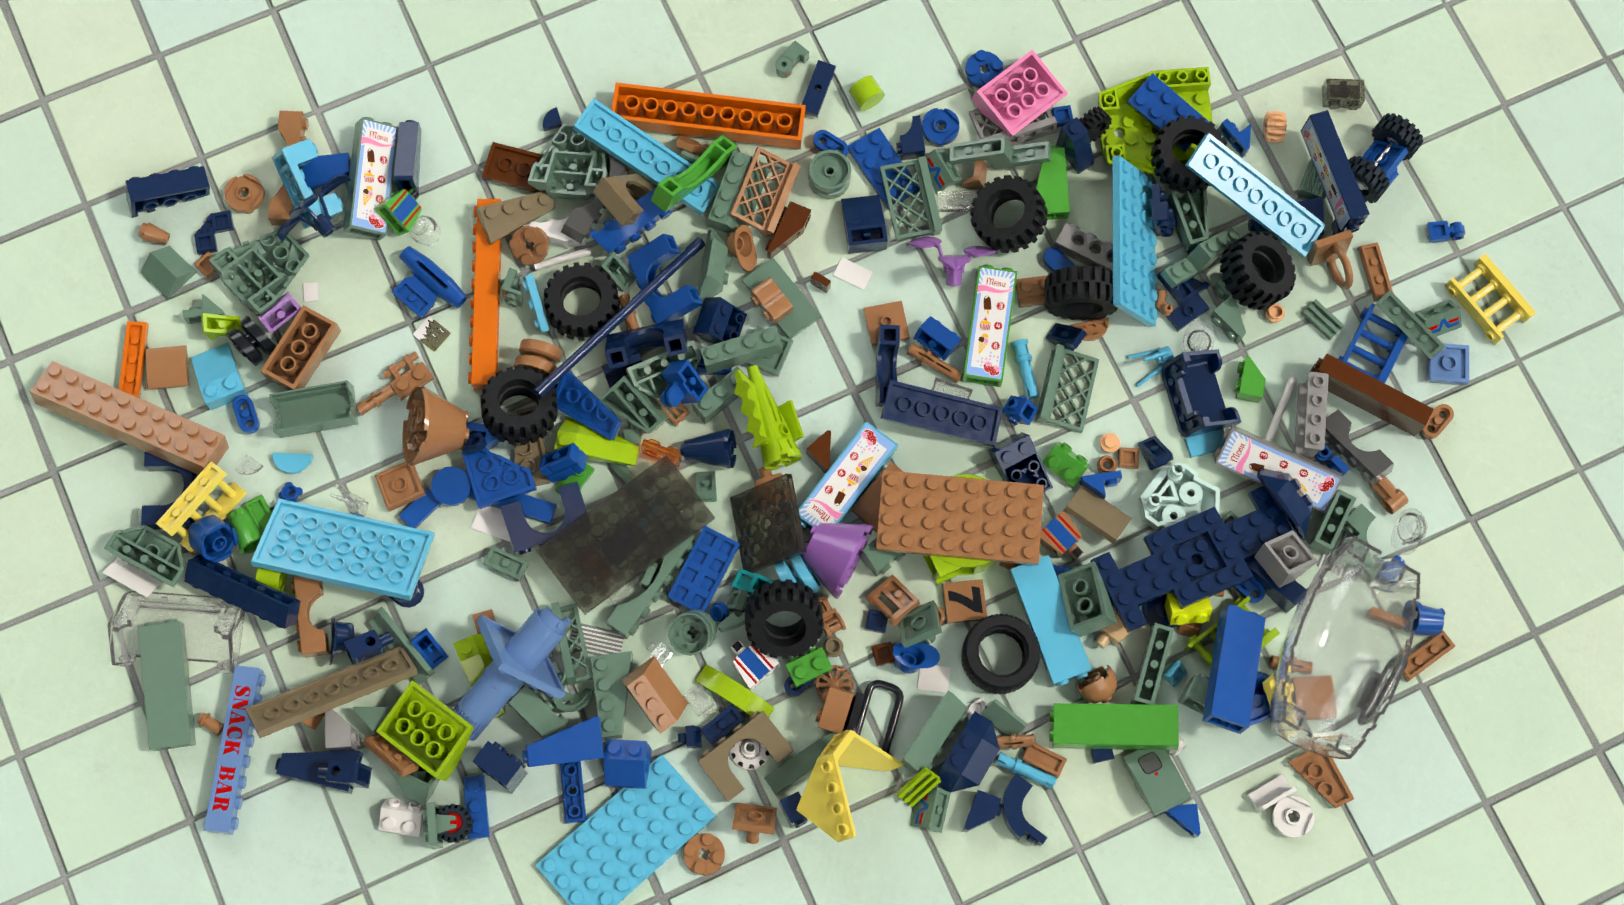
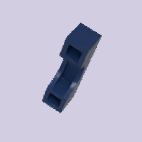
[875,325,900,407]

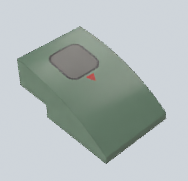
[1123,749,1191,816]

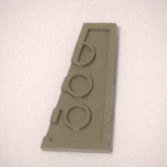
[476,191,555,246]
[514,406,552,486]

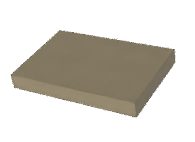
[1064,485,1132,544]

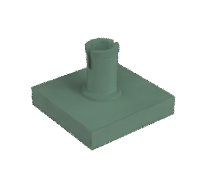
[899,600,942,648]

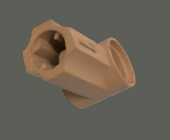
[1369,477,1409,514]

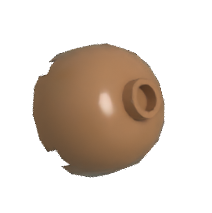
[1075,665,1117,704]

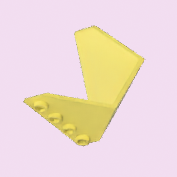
[796,730,904,842]

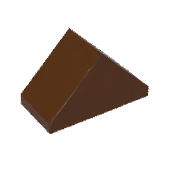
[806,430,831,474]

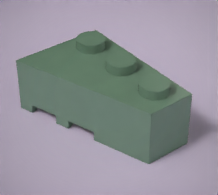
[1168,189,1209,252]

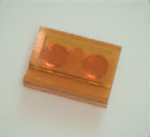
[641,439,682,468]

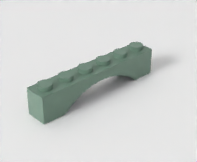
[606,523,695,639]

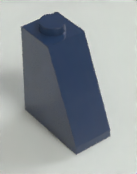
[1056,117,1094,174]

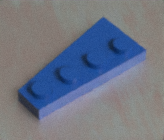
[556,371,622,440]

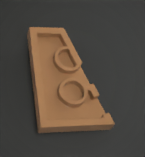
[1288,743,1354,808]

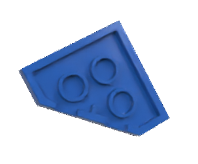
[462,448,537,509]

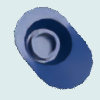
[893,643,940,674]

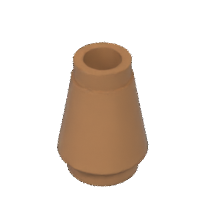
[139,223,170,244]

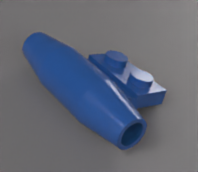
[392,246,467,319]

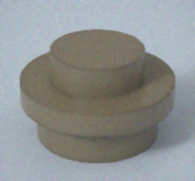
[823,637,843,657]

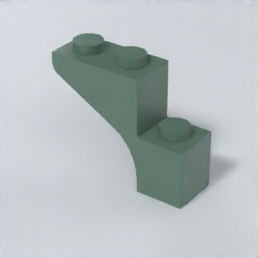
[1210,278,1246,344]
[1340,503,1378,582]

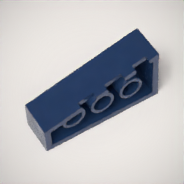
[125,166,210,218]

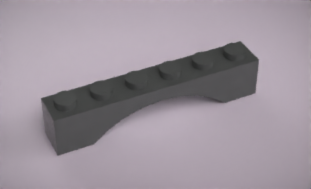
[561,153,628,244]

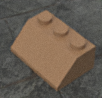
[621,656,688,734]

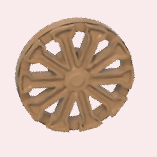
[816,665,854,698]

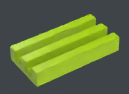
[897,767,941,807]

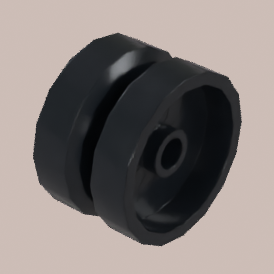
[226,316,276,366]

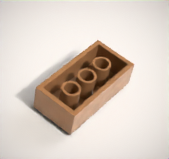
[261,305,341,391]

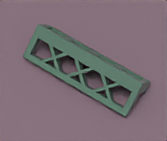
[1375,290,1446,360]
[551,602,593,685]
[368,606,435,685]

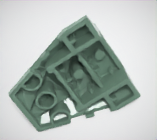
[528,123,608,200]
[209,231,309,315]

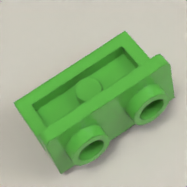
[1042,442,1090,487]
[786,647,833,688]

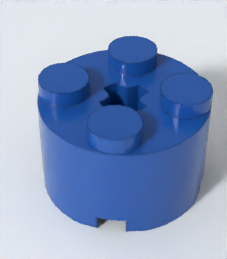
[189,515,238,562]

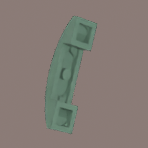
[764,732,834,795]

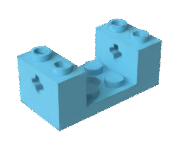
[271,138,343,229]

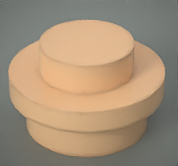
[1265,303,1285,323]
[1100,433,1120,453]

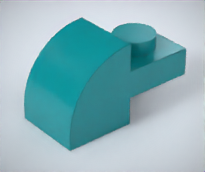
[731,568,774,595]

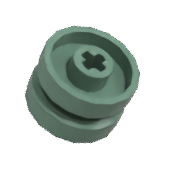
[808,150,851,199]

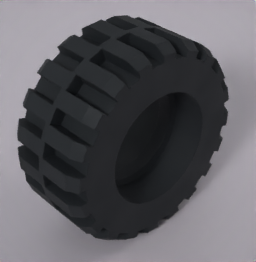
[1151,115,1227,194]
[970,175,1048,253]
[1220,232,1296,310]
[543,262,620,341]
[1045,265,1118,320]
[480,366,558,445]
[745,579,824,659]

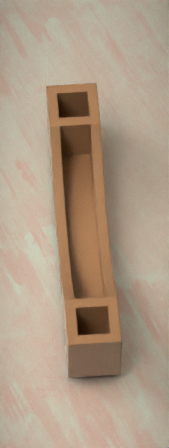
[268,110,309,226]

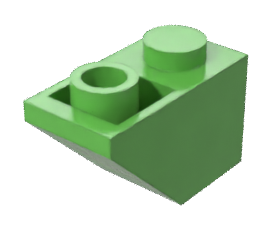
[1234,356,1266,403]

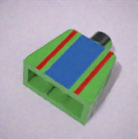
[374,189,422,236]

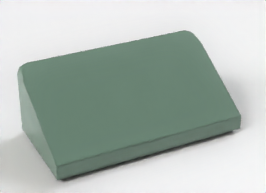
[981,699,1027,736]

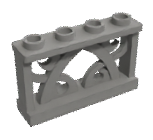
[1294,372,1329,461]

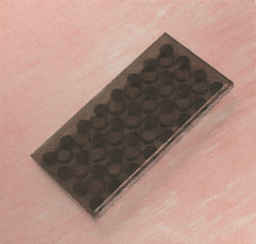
[536,455,715,615]

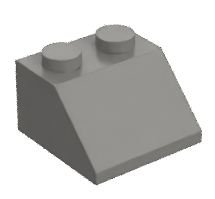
[1255,530,1318,588]
[325,709,361,751]

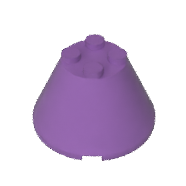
[800,523,874,599]

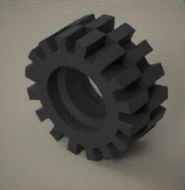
[1079,106,1112,143]

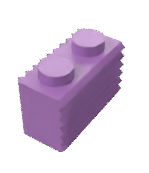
[257,292,301,333]

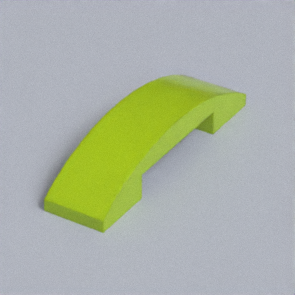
[695,664,774,717]

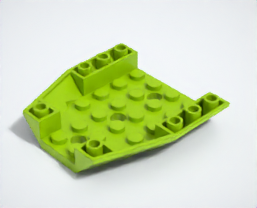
[1098,67,1213,176]

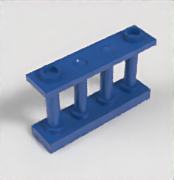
[1338,303,1408,383]

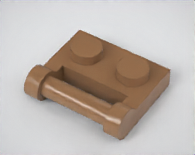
[866,574,920,626]

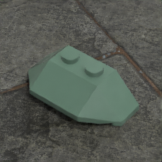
[698,227,732,306]
[626,340,701,399]
[104,525,185,587]

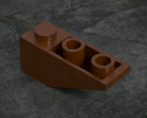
[765,201,811,259]

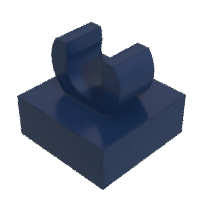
[678,725,702,749]

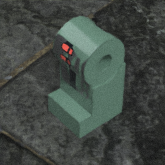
[776,41,809,78]

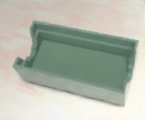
[269,380,358,438]

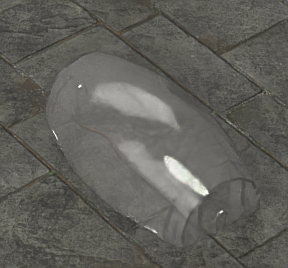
[1270,536,1420,759]

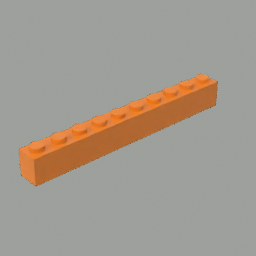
[468,199,502,390]

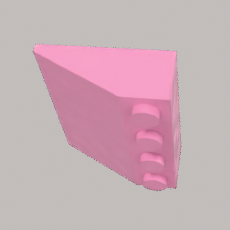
[971,50,1068,137]

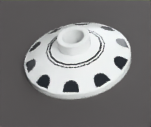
[730,739,770,770]

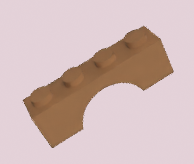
[291,575,330,658]

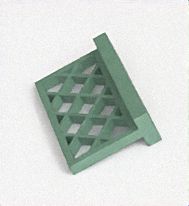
[880,156,942,241]
[1035,344,1099,433]

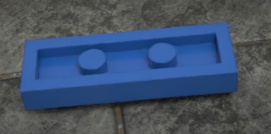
[463,775,490,840]

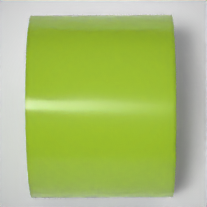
[849,75,885,111]
[256,567,288,592]

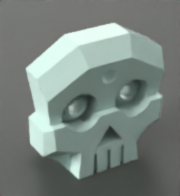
[1139,463,1220,545]

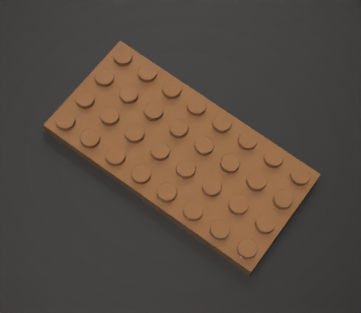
[876,470,1044,565]

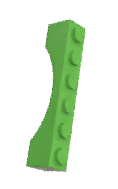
[651,135,737,212]

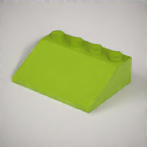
[376,680,474,781]

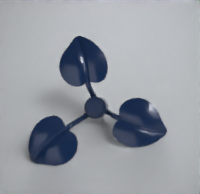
[277,174,351,242]

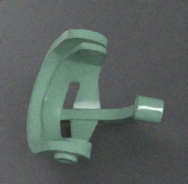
[552,665,594,712]

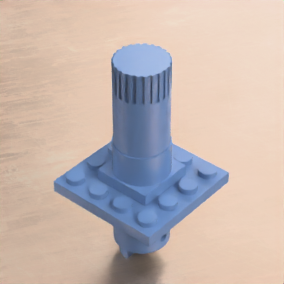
[453,607,571,741]

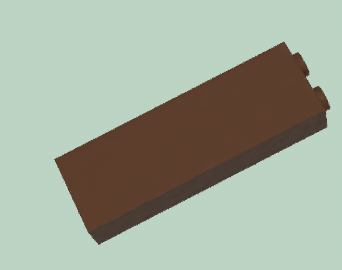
[1310,354,1434,436]

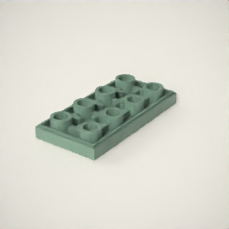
[742,258,821,339]

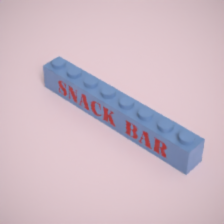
[204,665,266,835]

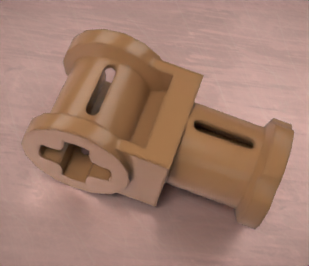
[819,595,846,638]

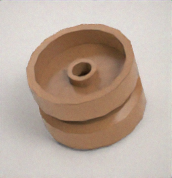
[514,339,563,378]

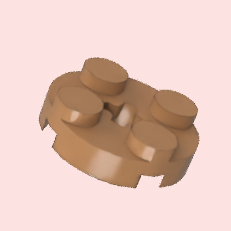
[224,174,265,214]
[509,225,550,265]
[684,833,725,876]

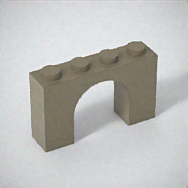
[593,173,657,226]
[698,711,794,802]

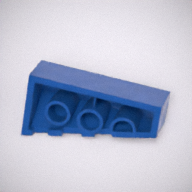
[589,188,675,255]

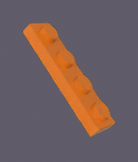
[119,321,149,398]

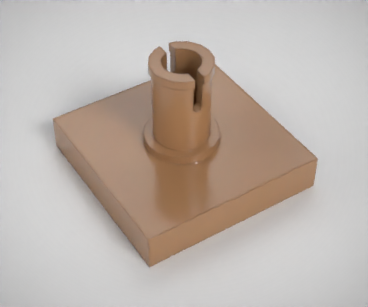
[732,803,777,844]

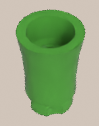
[228,508,262,554]

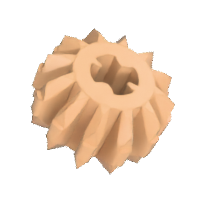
[1263,111,1287,143]

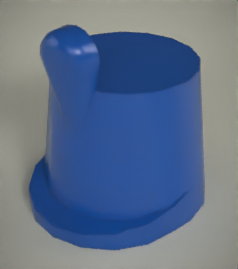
[1405,601,1446,635]

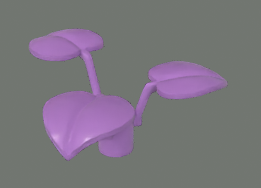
[907,236,997,286]

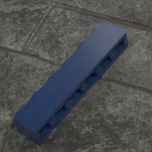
[184,555,301,629]

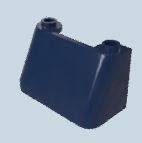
[1161,349,1241,437]

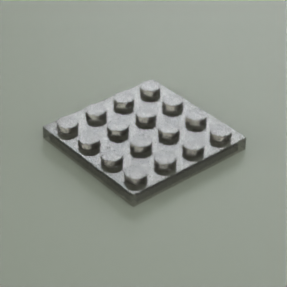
[730,473,806,573]

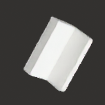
[1247,774,1297,813]

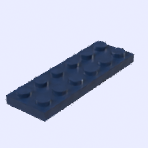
[881,380,1003,447]

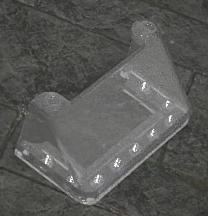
[107,591,245,674]

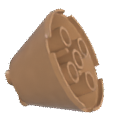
[402,385,469,465]

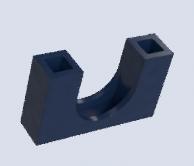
[605,319,688,369]
[141,452,198,530]
[500,481,592,555]

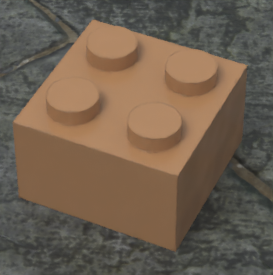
[815,685,854,733]

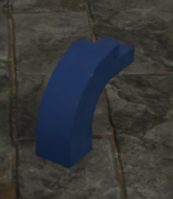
[1002,773,1048,846]

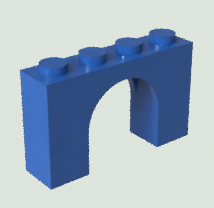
[627,234,703,324]

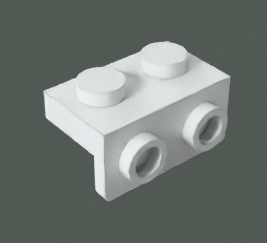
[378,798,426,837]

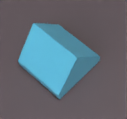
[1162,660,1187,687]

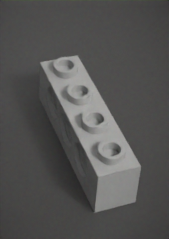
[1054,223,1113,271]

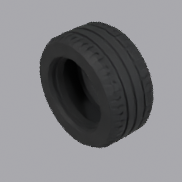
[961,614,1041,694]

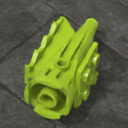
[734,365,804,471]

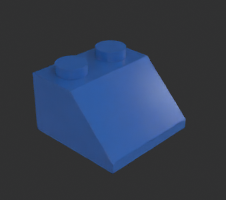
[603,739,652,789]

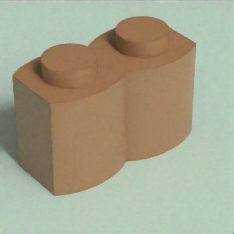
[750,277,793,324]

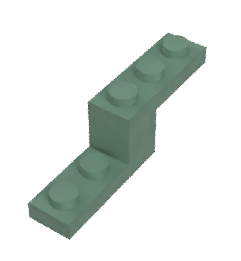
[950,136,1051,170]
[1160,227,1240,288]

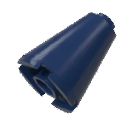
[680,429,736,469]

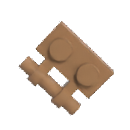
[382,351,434,401]

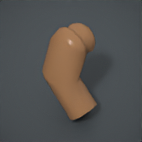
[1155,290,1173,316]

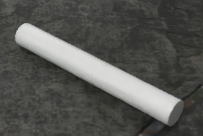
[534,247,592,271]

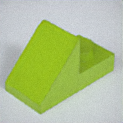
[201,313,241,340]

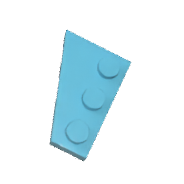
[523,273,549,333]

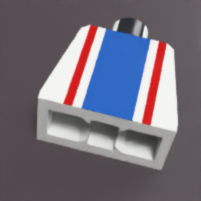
[730,640,779,691]

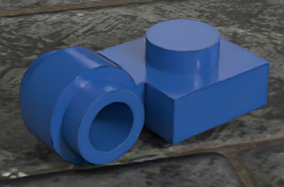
[1426,221,1465,243]
[1315,446,1350,476]

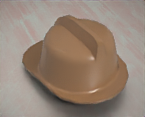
[726,225,757,271]

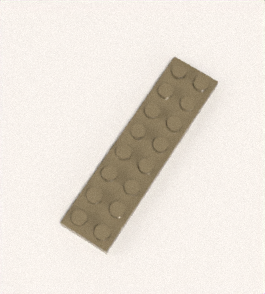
[245,645,418,738]

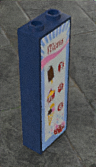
[1300,110,1370,233]

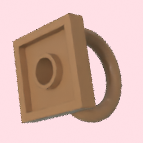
[1308,230,1353,290]

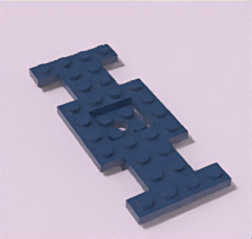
[1090,486,1292,633]

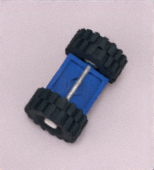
[1348,113,1423,203]

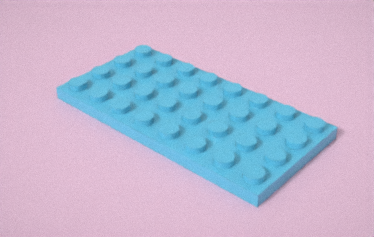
[1113,155,1158,327]
[251,498,434,601]
[536,754,716,905]

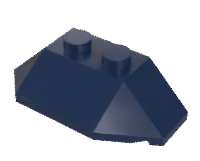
[1257,468,1313,540]
[937,711,1000,792]

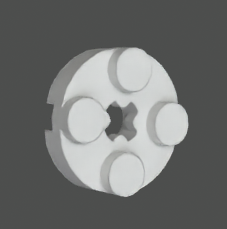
[1272,796,1314,838]

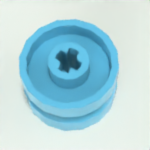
[775,550,822,593]

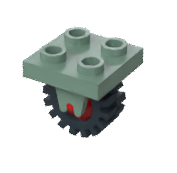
[423,802,473,849]

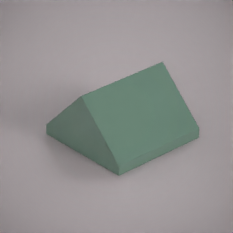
[141,246,197,299]

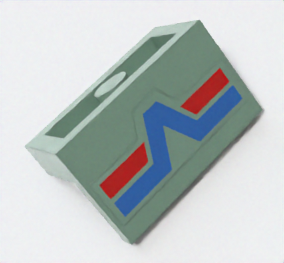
[926,149,964,194]
[1415,300,1462,337]
[910,787,951,833]

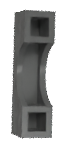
[1325,410,1394,485]

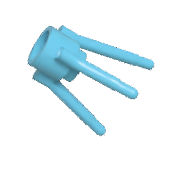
[1127,346,1174,387]

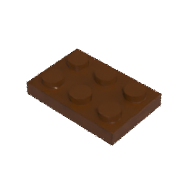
[482,142,543,193]

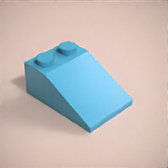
[191,343,249,410]

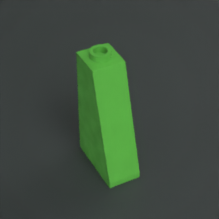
[1036,146,1070,220]

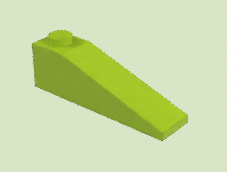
[554,418,640,466]
[453,634,505,718]

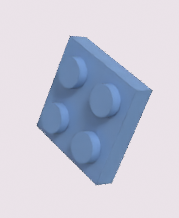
[1428,343,1469,385]

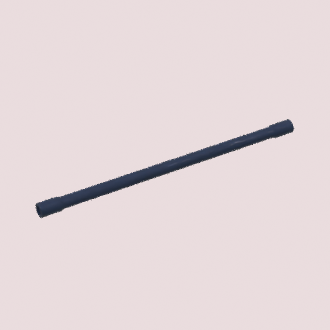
[533,237,705,398]

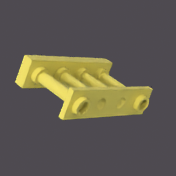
[1445,254,1536,345]
[156,462,247,554]

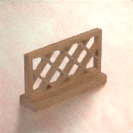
[729,146,801,237]

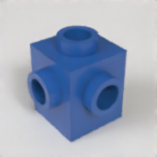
[1002,395,1038,425]

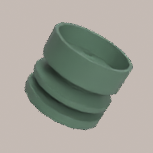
[668,609,717,656]

